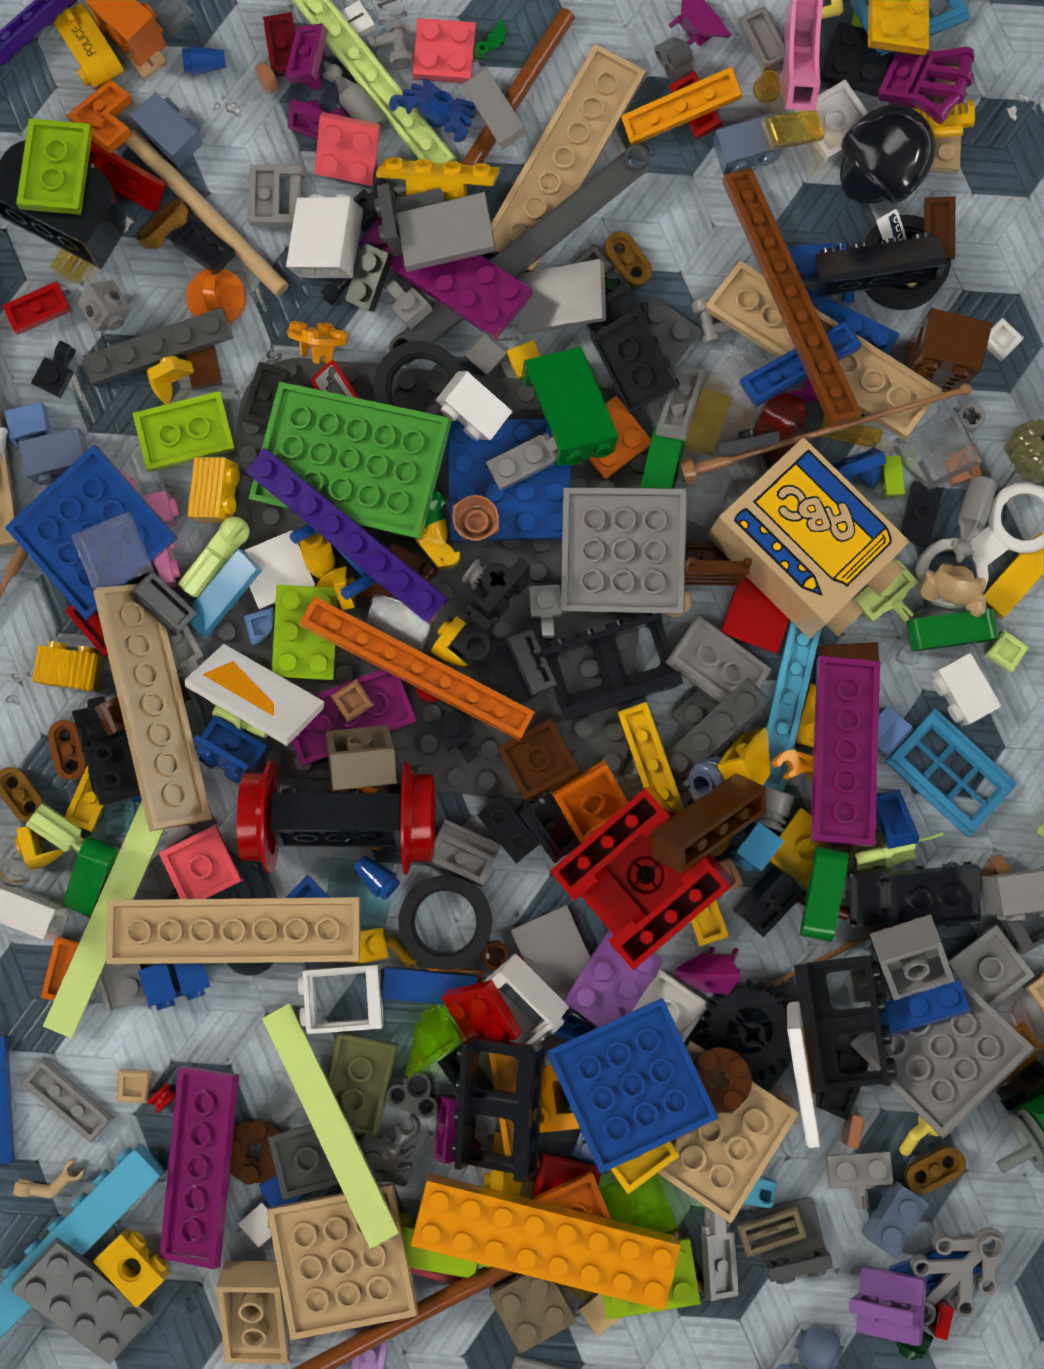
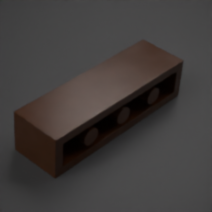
[651,773,766,874]

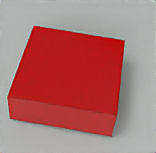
[928,1299,954,1341]

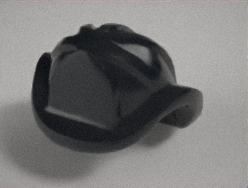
[840,104,936,204]

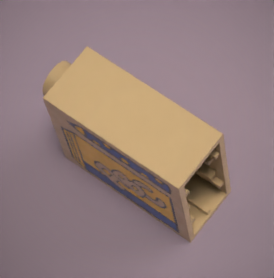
[706,437,910,639]

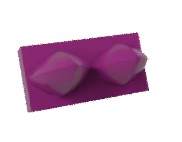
[285,23,328,90]
[288,99,350,141]
[434,1095,482,1164]

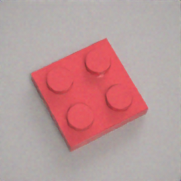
[412,18,476,83]
[315,112,381,186]
[159,825,243,899]

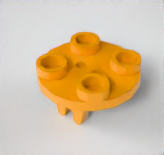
[287,321,348,364]

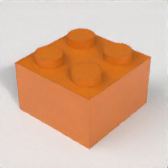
[86,0,167,67]

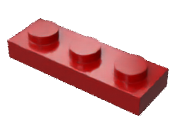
[89,140,167,212]

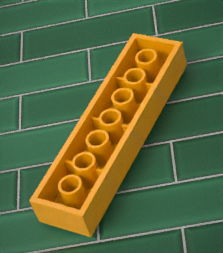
[411,1173,681,1310]

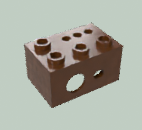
[903,308,992,396]

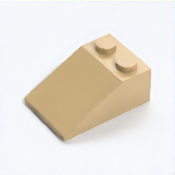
[216,1261,289,1364]

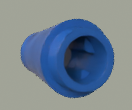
[182,45,226,76]
[353,855,400,900]

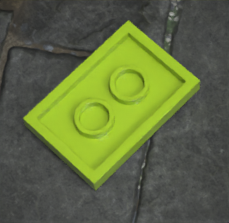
[16,118,93,215]
[132,391,236,473]
[272,585,338,680]
[602,1236,701,1320]

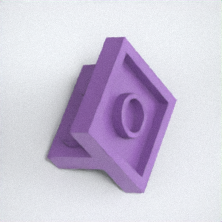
[849,1265,927,1346]

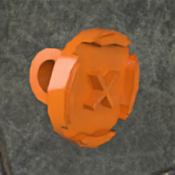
[186,269,247,325]

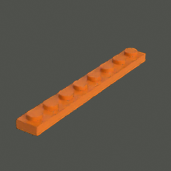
[299,596,535,741]

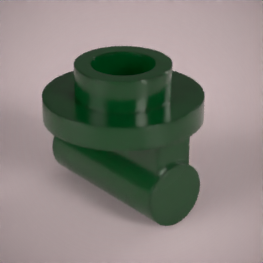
[895,1331,934,1361]

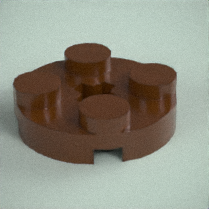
[693,1047,752,1113]
[230,1118,282,1185]

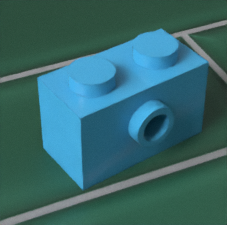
[728,822,784,872]

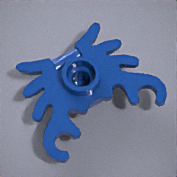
[389,78,476,143]

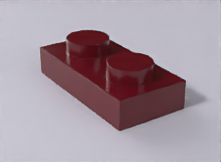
[263,12,296,77]

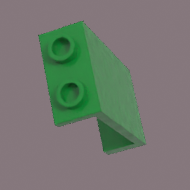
[522,346,618,467]

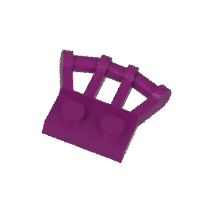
[878,47,974,124]

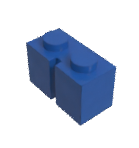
[138,963,210,1011]

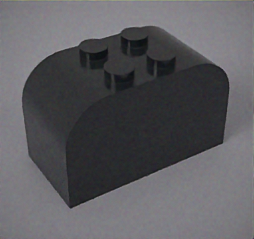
[0,140,126,269]

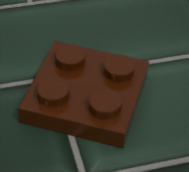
[497,719,581,803]

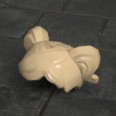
[918,564,986,618]

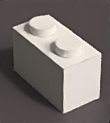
[435,371,513,441]
[931,653,1002,726]

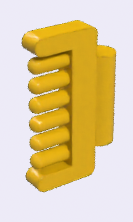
[913,99,975,139]

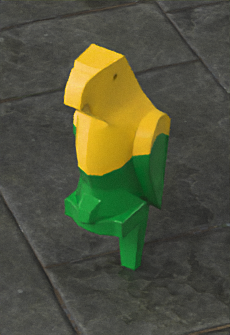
[415,491,460,570]

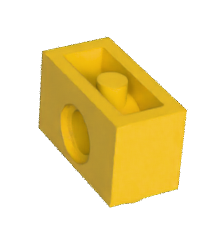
[93,1227,171,1308]

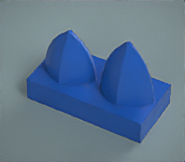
[831,448,887,489]

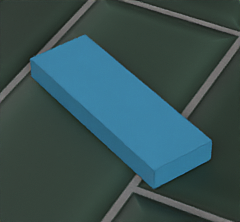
[189,549,262,637]

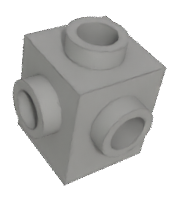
[77,280,132,331]

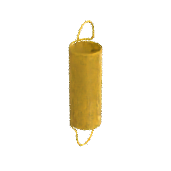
[385,933,419,970]

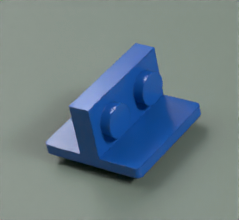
[193,715,268,784]

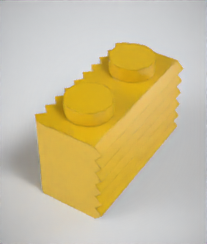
[187,457,240,523]
[32,641,105,693]

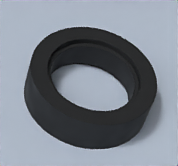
[864,214,951,310]
[373,341,463,422]
[398,875,492,970]

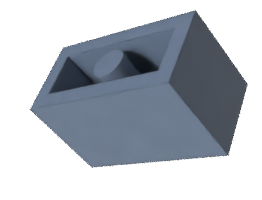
[130,92,203,168]
[712,113,783,175]
[18,427,88,485]
[861,1179,929,1258]

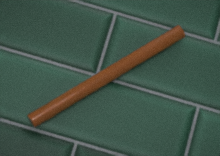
[461,8,575,186]
[292,1266,514,1369]

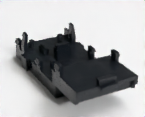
[587,279,680,414]
[846,861,981,928]

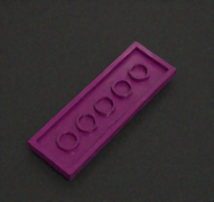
[358,217,533,341]
[810,656,880,847]
[159,1066,239,1270]

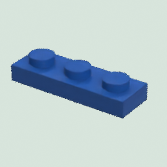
[883,979,971,1035]

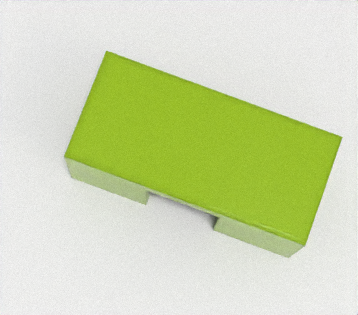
[881,455,905,499]

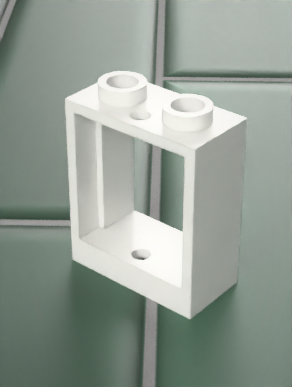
[483,953,569,1046]
[298,963,384,1034]

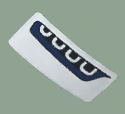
[876,209,907,241]

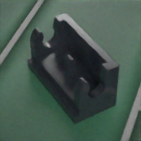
[516,793,578,864]
[733,866,806,938]

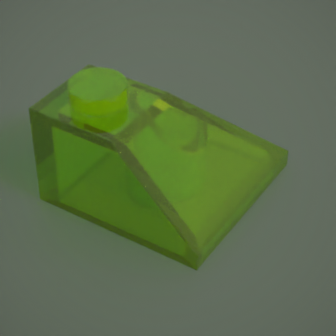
[405,1004,464,1078]
[599,1173,678,1233]

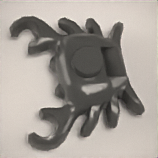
[350,1114,421,1187]

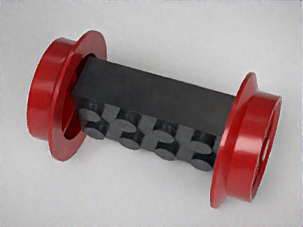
[237,760,436,875]

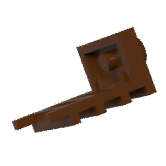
[684,541,752,586]

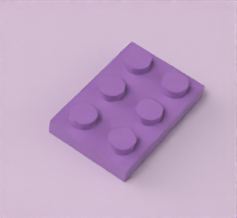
[563,929,664,1028]

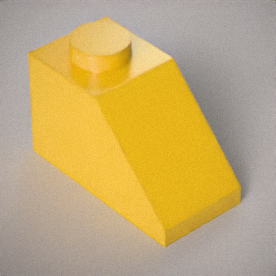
[717,727,771,785]

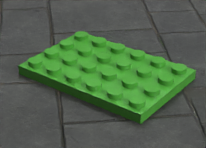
[248,382,452,540]

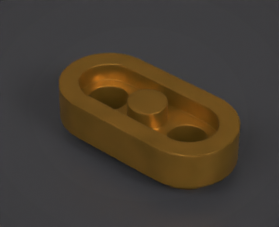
[136,199,189,249]
[604,231,652,288]
[0,767,47,822]
[904,1145,966,1195]

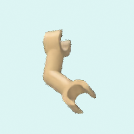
[13,1158,86,1198]

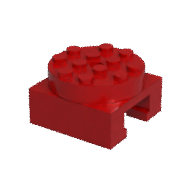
[550,786,735,970]

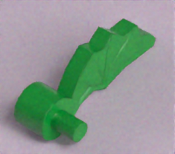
[474,19,507,60]

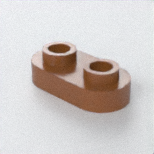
[48,720,87,781]

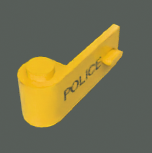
[53,3,125,90]

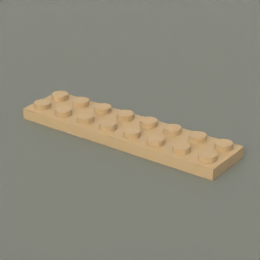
[490,44,646,272]
[705,261,942,441]
[93,584,212,832]
[106,897,361,964]

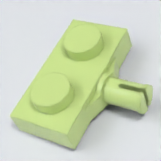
[853,560,918,623]

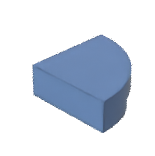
[243,607,275,646]

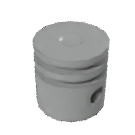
[754,787,795,833]

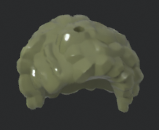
[1004,419,1044,484]

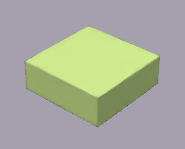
[985,630,1029,673]

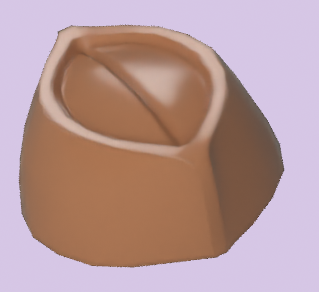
[453,495,499,541]

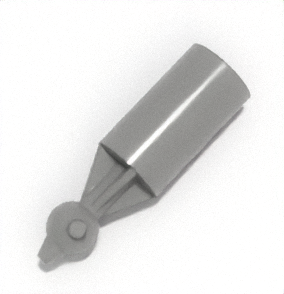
[322,60,388,133]
[951,476,997,563]

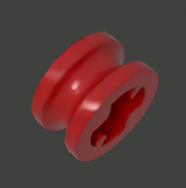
[147,1083,176,1114]

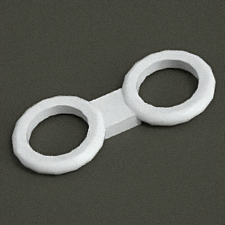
[915,482,1044,609]

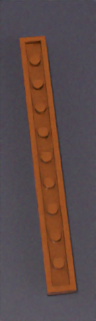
[722,168,862,428]

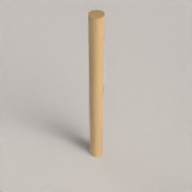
[124,129,289,297]

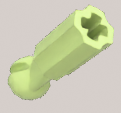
[178,516,250,598]
[26,802,85,852]

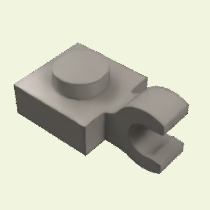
[384,278,433,330]
[529,584,562,639]

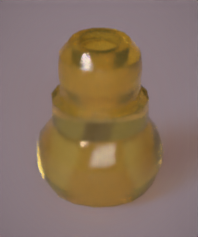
[753,70,781,104]

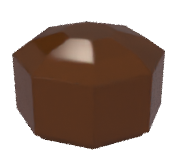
[480,939,510,971]

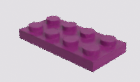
[292,669,417,767]

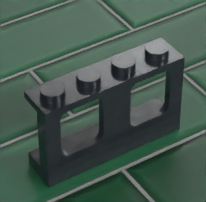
[542,613,684,722]
[794,954,897,1093]
[452,1036,545,1183]

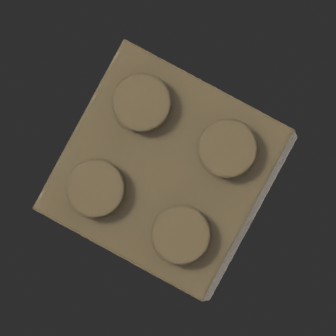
[326,725,397,792]
[489,1272,576,1354]

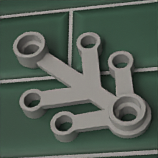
[910,1227,1005,1326]

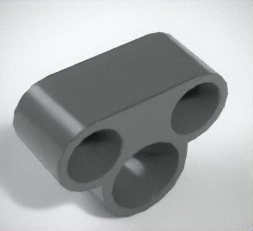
[654,37,693,84]
[386,1070,438,1118]

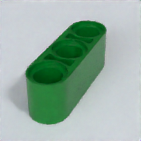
[640,425,685,489]
[906,608,999,652]
[63,836,118,918]
[800,846,849,942]

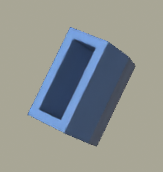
[4,402,52,449]
[878,706,913,759]

